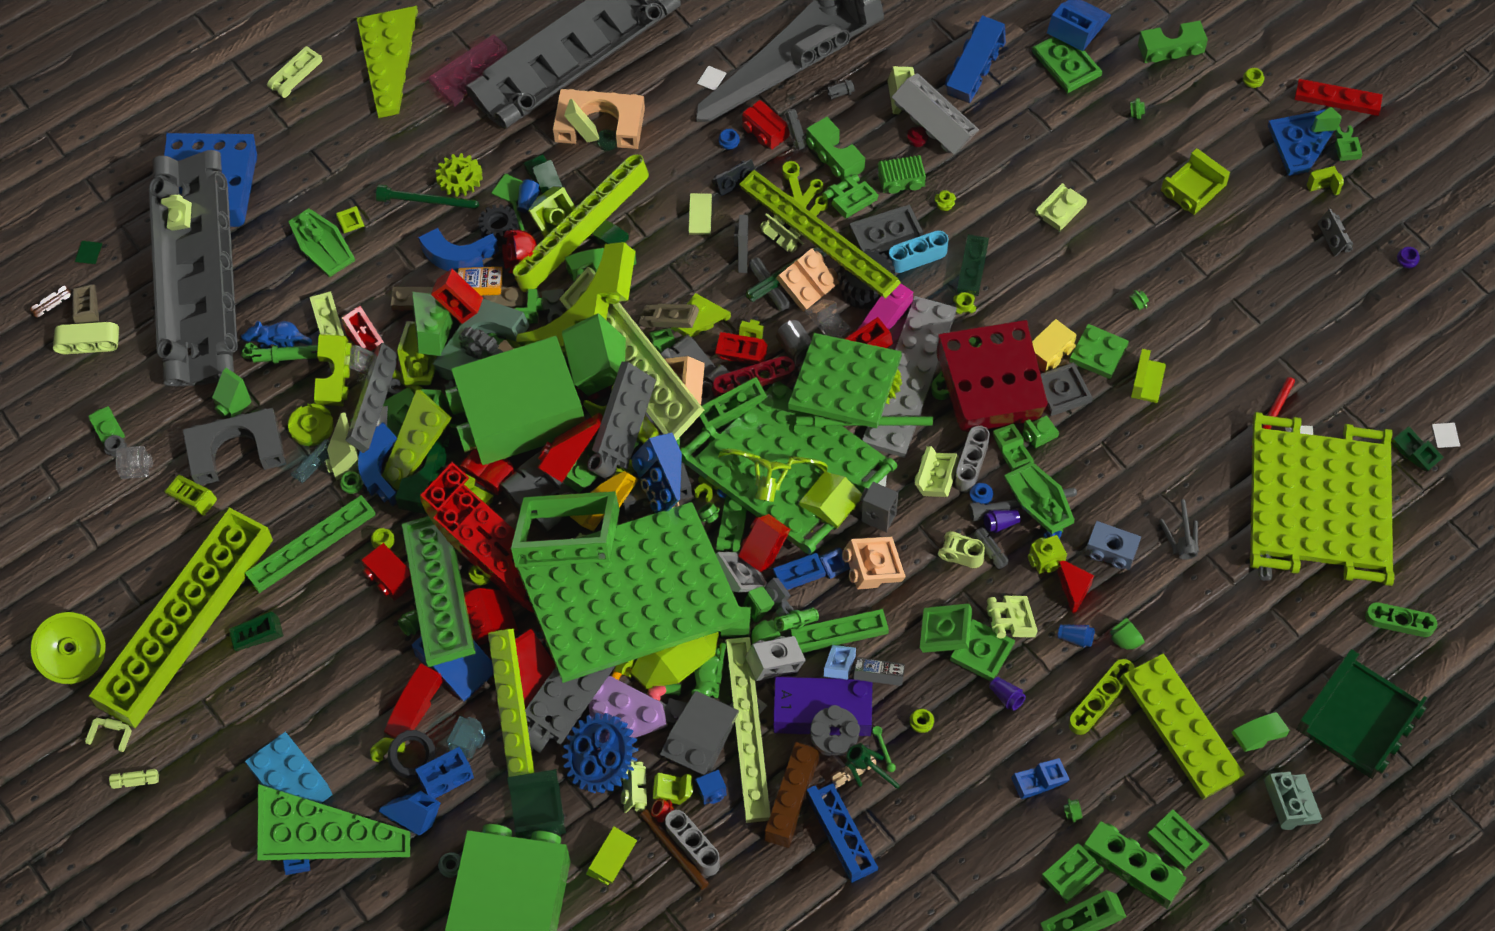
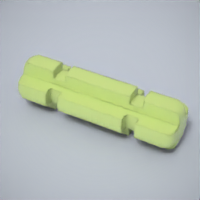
[109,769,159,789]

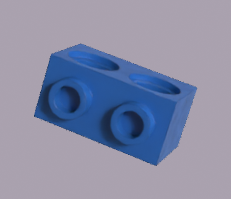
[415,746,474,799]

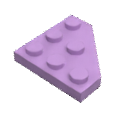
[588,676,668,742]

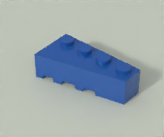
[945,15,1006,103]

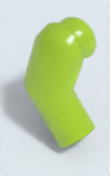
[370,738,406,762]

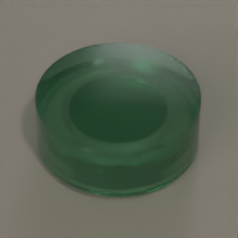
[597,129,617,151]

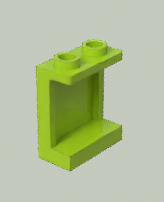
[1161,148,1230,215]

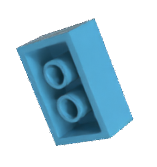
[245,732,333,804]

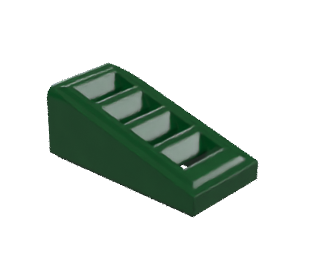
[229,611,284,651]

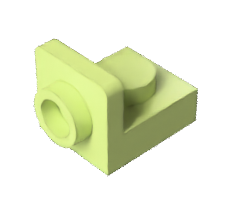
[161,195,192,231]

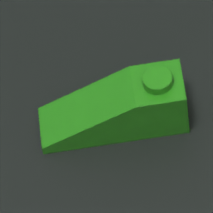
[700,377,767,432]
[1041,890,1127,931]

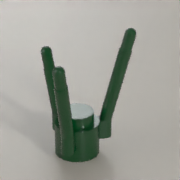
[845,743,900,789]

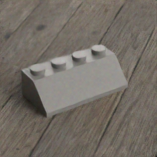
[892,73,979,154]

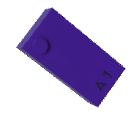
[774,677,872,736]

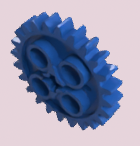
[562,713,638,793]

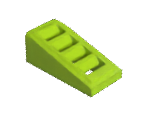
[165,474,217,516]

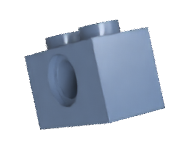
[1085,521,1141,570]

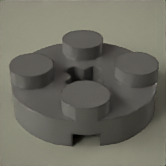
[810,705,860,756]

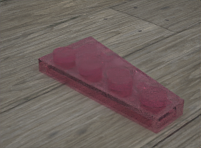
[428,34,507,107]

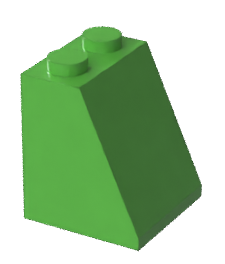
[562,313,626,396]

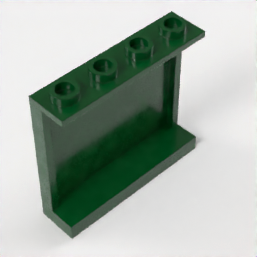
[1296,649,1428,779]

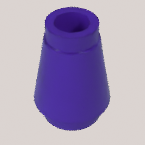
[984,510,1020,533]
[989,677,1026,710]

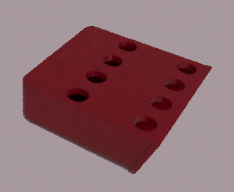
[936,320,1048,432]

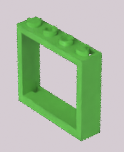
[511,491,619,568]

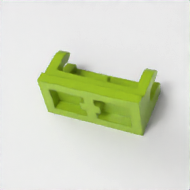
[586,827,637,885]

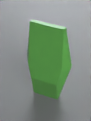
[288,208,355,277]
[1004,462,1074,534]

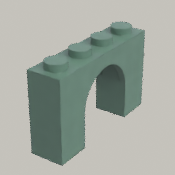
[433,299,530,381]

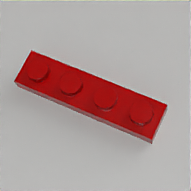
[1295,79,1383,116]

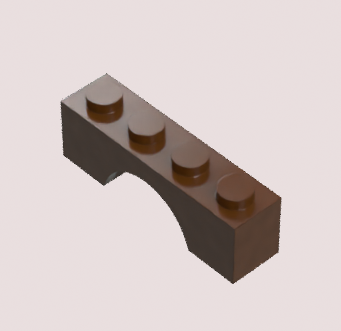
[765,742,819,848]

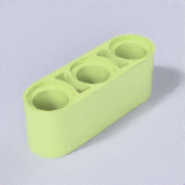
[53,322,119,354]

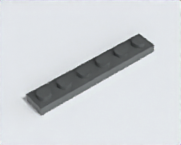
[346,343,399,453]

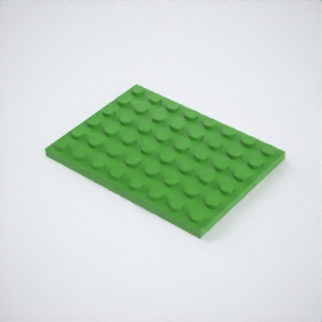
[517,502,744,683]

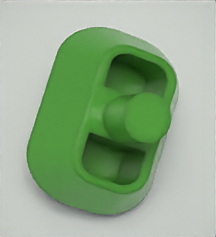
[241,343,258,359]

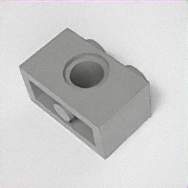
[745,636,805,681]

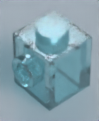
[447,716,485,759]

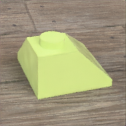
[325,413,359,480]

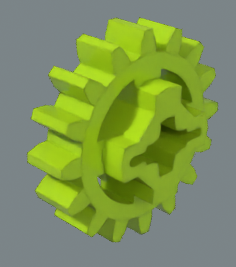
[436,153,483,197]

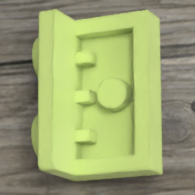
[915,446,960,497]

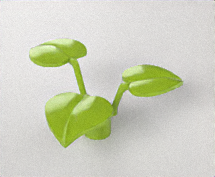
[718,449,828,502]

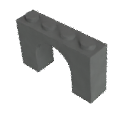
[183,408,286,485]

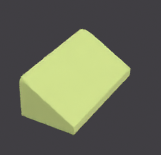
[564,99,599,142]

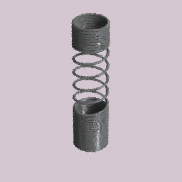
[776,320,812,373]

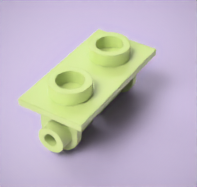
[760,213,804,253]
[621,762,647,813]

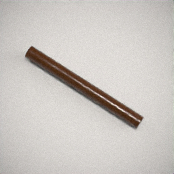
[640,809,709,890]

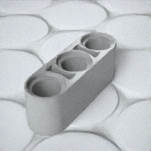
[955,426,990,493]
[665,810,720,876]

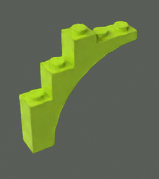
[516,242,636,357]

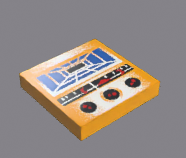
[458,267,503,296]

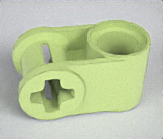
[938,531,985,568]

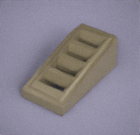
[73,284,99,324]

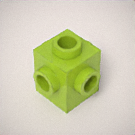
[1028,535,1067,574]

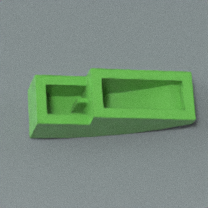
[565,248,636,282]

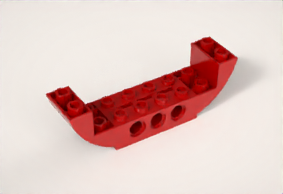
[420,462,535,614]

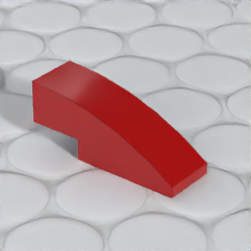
[384,663,443,738]

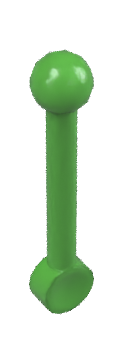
[872,726,896,772]

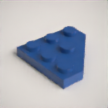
[1268,109,1335,176]

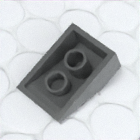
[660,691,739,775]

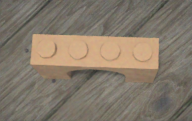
[553,89,645,149]

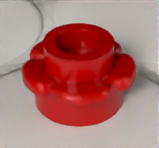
[651,798,674,822]

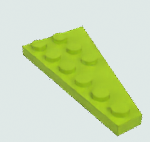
[357,6,418,118]

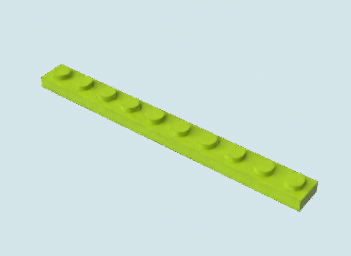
[739,170,901,299]

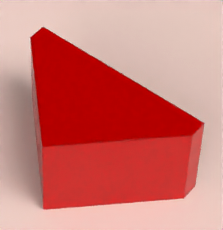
[341,305,383,355]
[1057,560,1094,613]

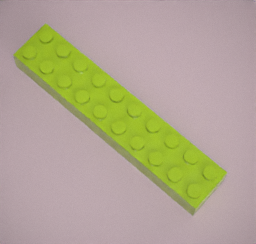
[89,508,273,729]

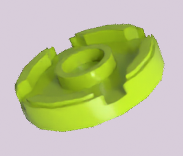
[288,403,334,446]

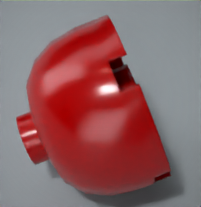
[502,230,538,274]

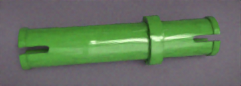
[252,344,318,363]

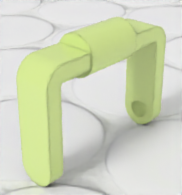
[86,718,132,752]

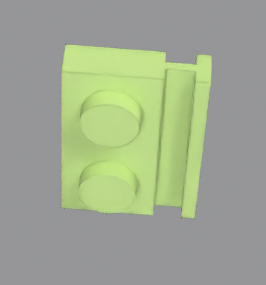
[1035,183,1087,231]

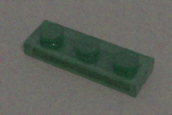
[957,234,989,296]

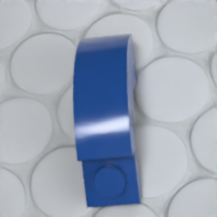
[418,228,499,273]
[358,422,397,506]

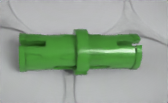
[774,607,819,632]

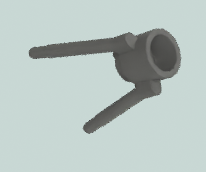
[1159,499,1199,560]

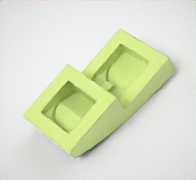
[689,193,712,235]

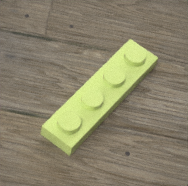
[310,291,353,373]

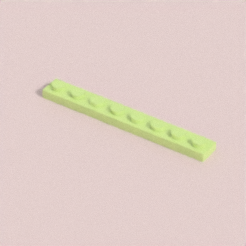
[726,637,770,823]

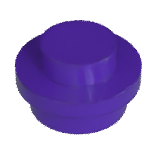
[1397,247,1420,268]

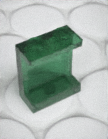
[507,769,566,839]

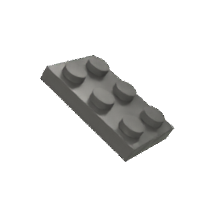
[849,205,924,255]

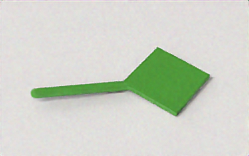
[491,173,525,231]

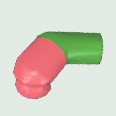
[647,684,681,701]

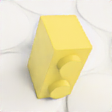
[1032,319,1076,373]

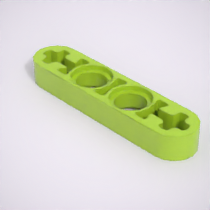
[1069,659,1135,735]

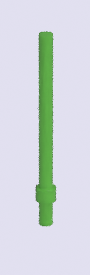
[796,415,933,428]

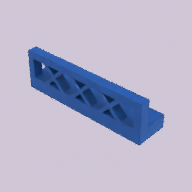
[806,783,878,883]

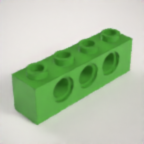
[1083,821,1186,909]

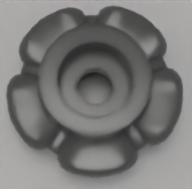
[104,435,127,457]

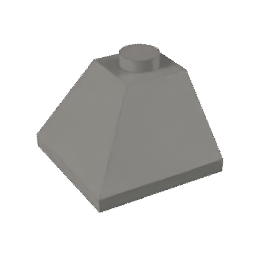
[716,552,767,592]

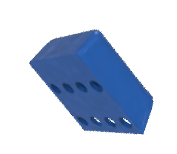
[164,133,257,227]

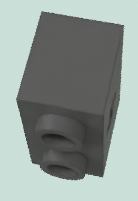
[860,482,898,533]

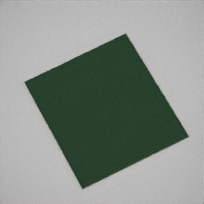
[75,241,103,264]

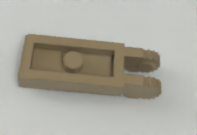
[639,304,699,328]

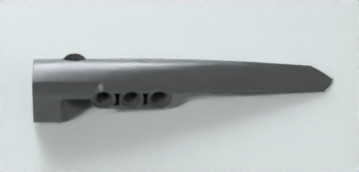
[696,0,884,122]

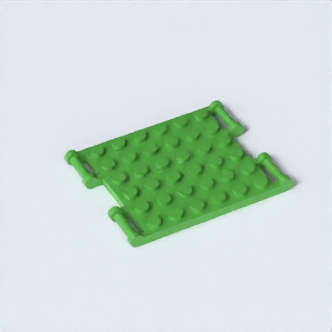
[680,370,897,555]

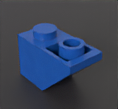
[379,791,441,836]

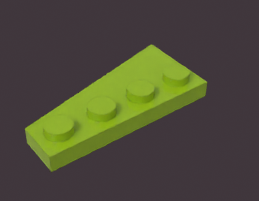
[382,390,452,490]

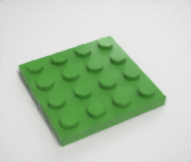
[788,333,902,428]

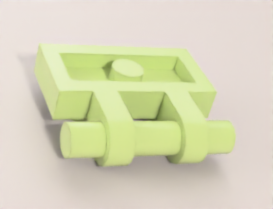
[987,596,1037,639]

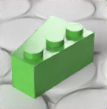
[412,292,456,356]

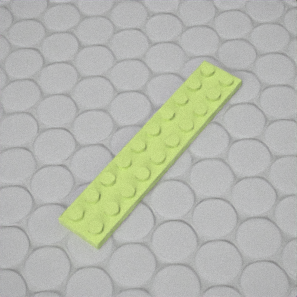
[560,267,704,441]

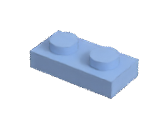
[824,645,856,680]

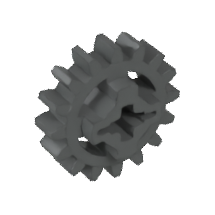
[458,327,503,359]

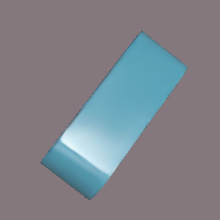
[889,231,949,273]

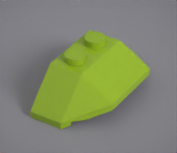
[631,632,719,689]

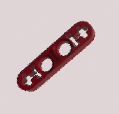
[712,356,795,397]

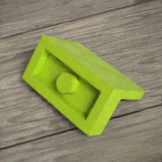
[1131,349,1166,403]

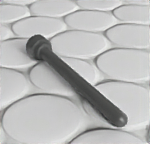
[968,488,1077,522]

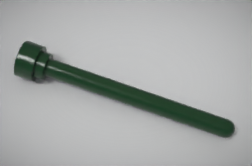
[376,184,479,209]

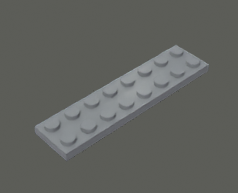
[863,296,957,458]

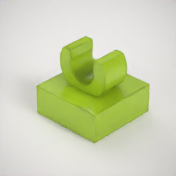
[739,319,764,339]

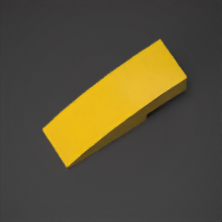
[570,471,639,531]

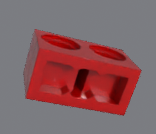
[716,332,768,365]

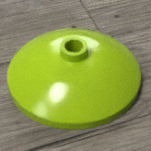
[31,612,106,684]

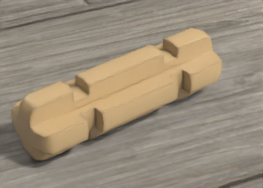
[831,756,876,787]

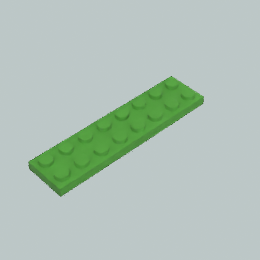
[402,516,476,667]

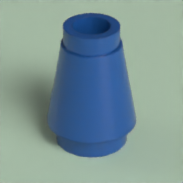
[517,180,540,213]
[1058,624,1095,648]

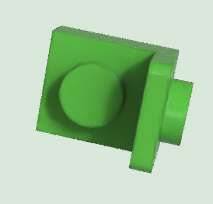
[88,406,125,447]
[1022,415,1059,448]

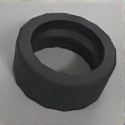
[387,730,435,778]

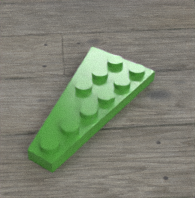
[257,784,410,860]

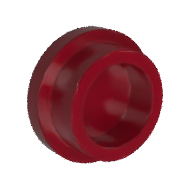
[907,127,929,147]

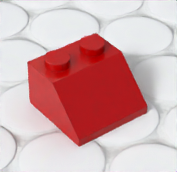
[464,588,519,646]

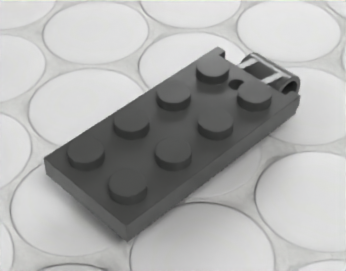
[588,361,656,479]
[525,666,615,753]

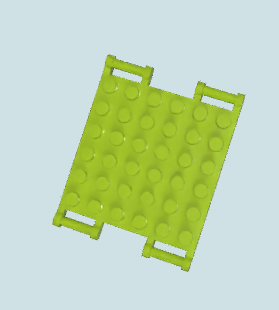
[1250,412,1395,586]

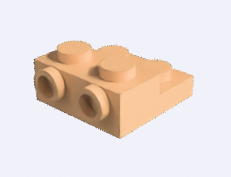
[776,249,840,312]
[842,537,905,589]

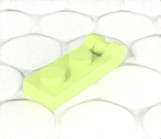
[267,46,323,98]

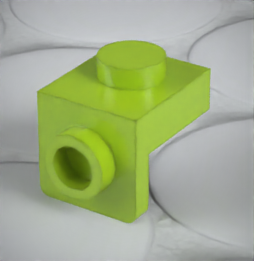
[1307,166,1344,195]
[653,773,693,805]

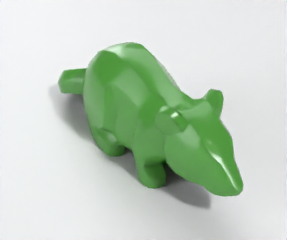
[691,643,726,699]

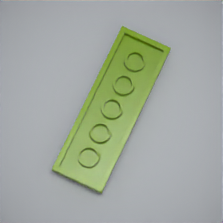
[1122,653,1245,800]

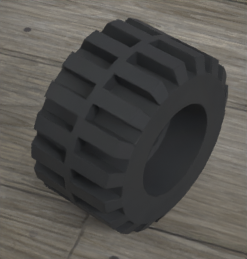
[839,249,895,309]

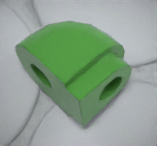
[1110,618,1145,650]
[751,619,781,644]

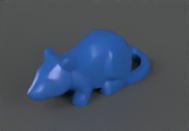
[241,321,312,349]

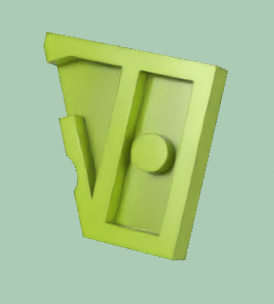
[671,293,731,338]

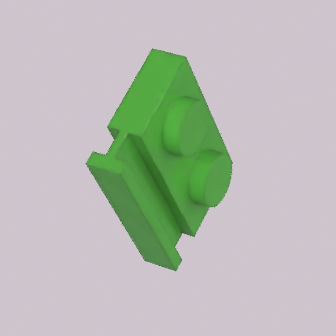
[1147,809,1210,871]
[1041,843,1104,904]

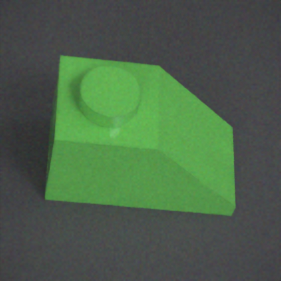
[212,368,252,418]

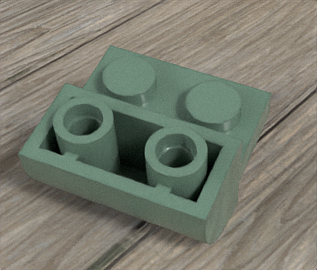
[1264,772,1322,830]

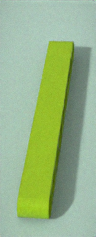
[513,154,649,292]

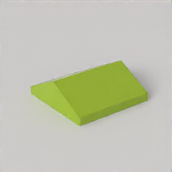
[799,472,862,528]

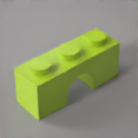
[314,334,352,406]

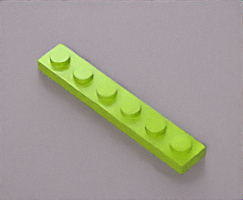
[488,629,534,778]

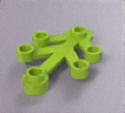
[773,161,828,216]

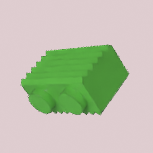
[878,155,926,194]

